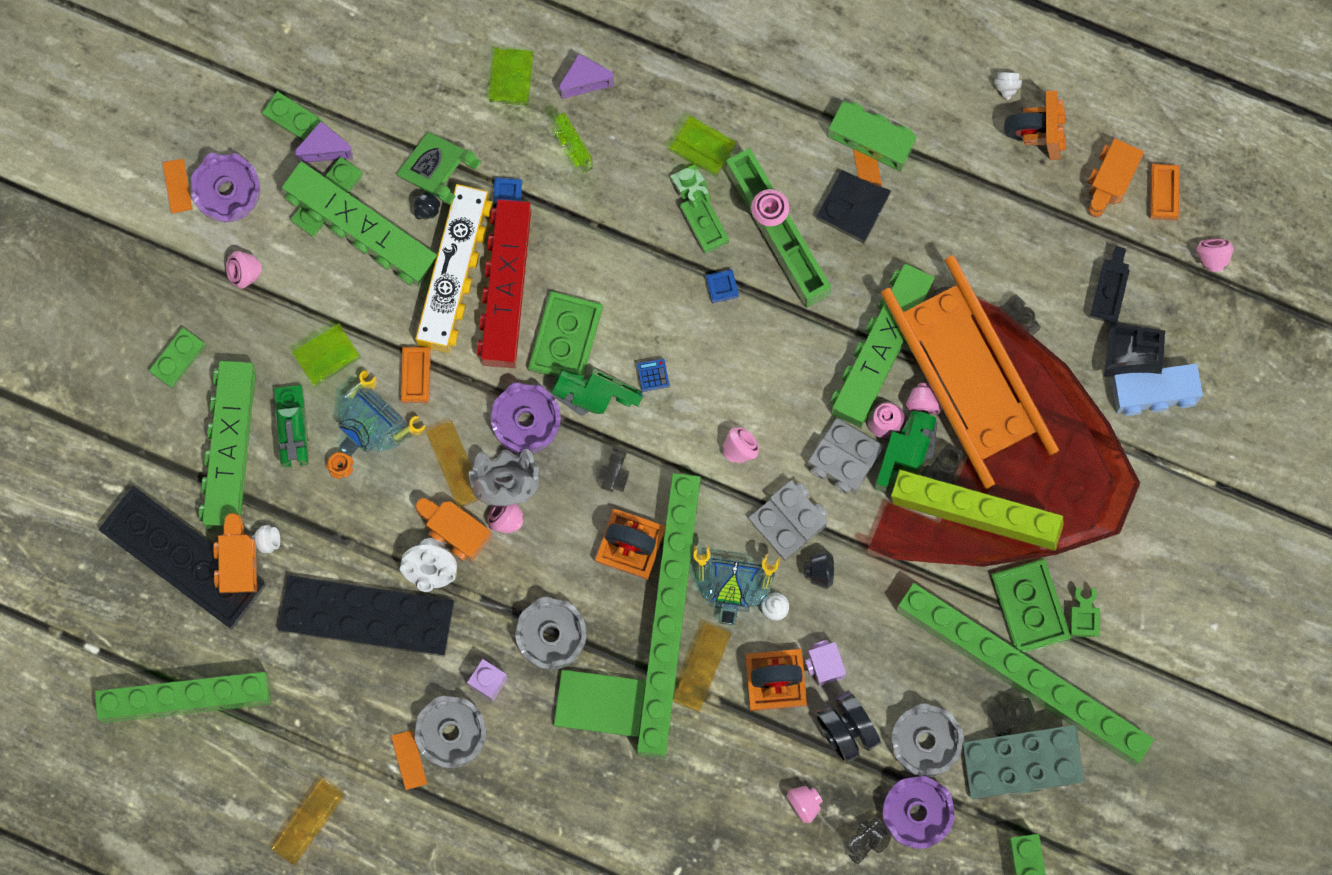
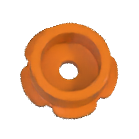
[326,452,354,479]

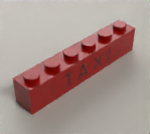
[477,200,532,369]

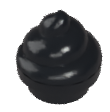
[412,192,440,220]

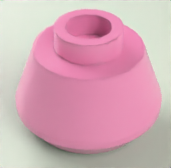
[751,189,789,226]
[1196,239,1234,272]
[226,251,261,289]
[906,383,942,415]
[867,402,905,439]
[723,427,759,464]
[487,504,523,534]
[786,786,823,823]

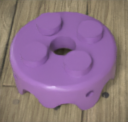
[191,153,261,223]
[491,383,561,454]
[882,776,955,849]

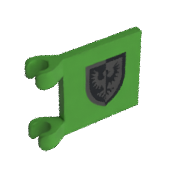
[396,132,481,204]

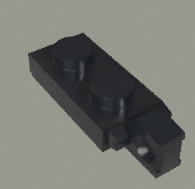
[1089,246,1130,324]

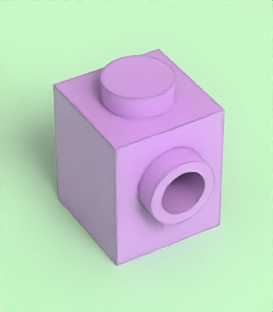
[805,640,846,687]

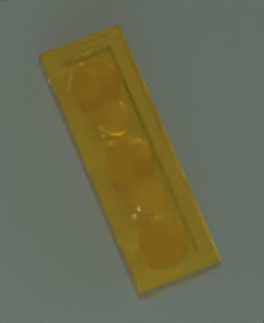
[426,421,479,508]
[673,623,731,713]
[271,779,345,867]

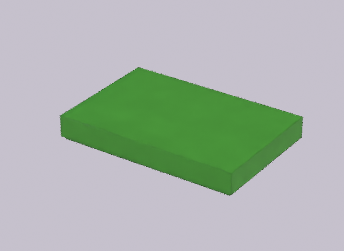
[528,291,604,378]
[991,558,1071,653]
[554,670,646,738]

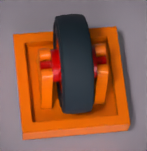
[1004,90,1066,160]
[595,508,666,580]
[745,649,807,711]

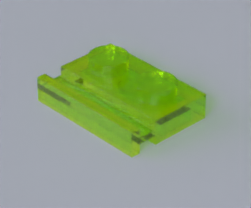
[489,48,534,106]
[554,112,593,174]
[669,116,737,177]
[292,323,361,387]

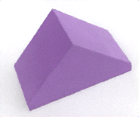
[560,54,614,99]
[296,122,353,163]

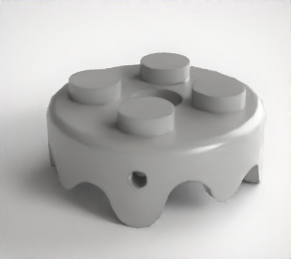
[469,449,540,506]
[515,597,587,670]
[414,696,487,769]
[891,704,964,777]

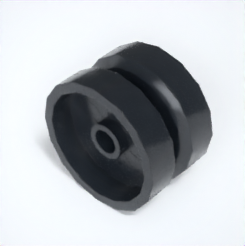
[814,690,881,764]

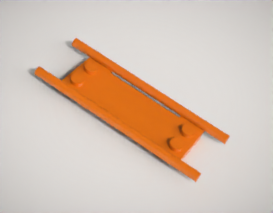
[880,255,1060,489]

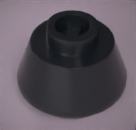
[804,551,834,589]

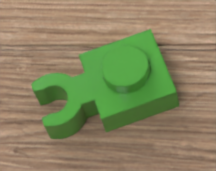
[670,164,711,208]
[1070,587,1100,637]

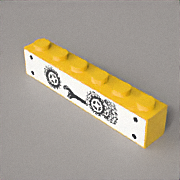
[415,184,493,354]

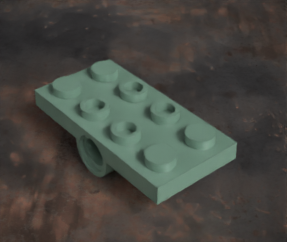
[963,725,1085,800]

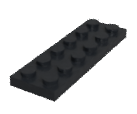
[98,486,266,630]
[278,575,455,657]

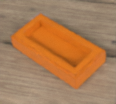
[1150,164,1180,220]
[401,347,431,403]

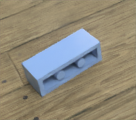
[1111,364,1203,416]

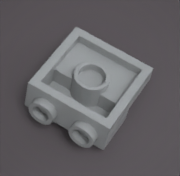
[808,418,884,495]
[748,480,828,561]

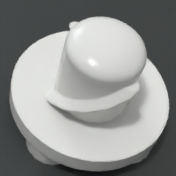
[400,538,457,592]

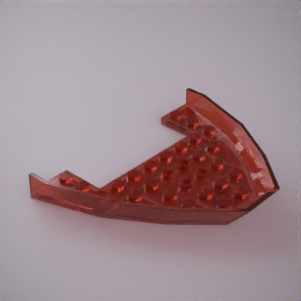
[866,299,1140,567]

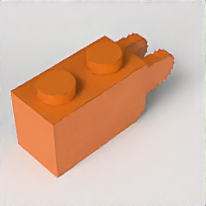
[1088,138,1145,218]
[415,498,492,562]
[214,513,257,593]

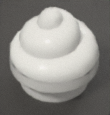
[995,72,1022,100]
[252,525,280,553]
[761,593,789,621]

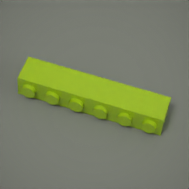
[891,470,1064,551]

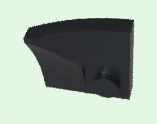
[816,170,891,244]
[1104,322,1165,377]

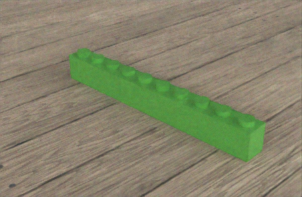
[637,473,701,759]
[896,583,1155,767]

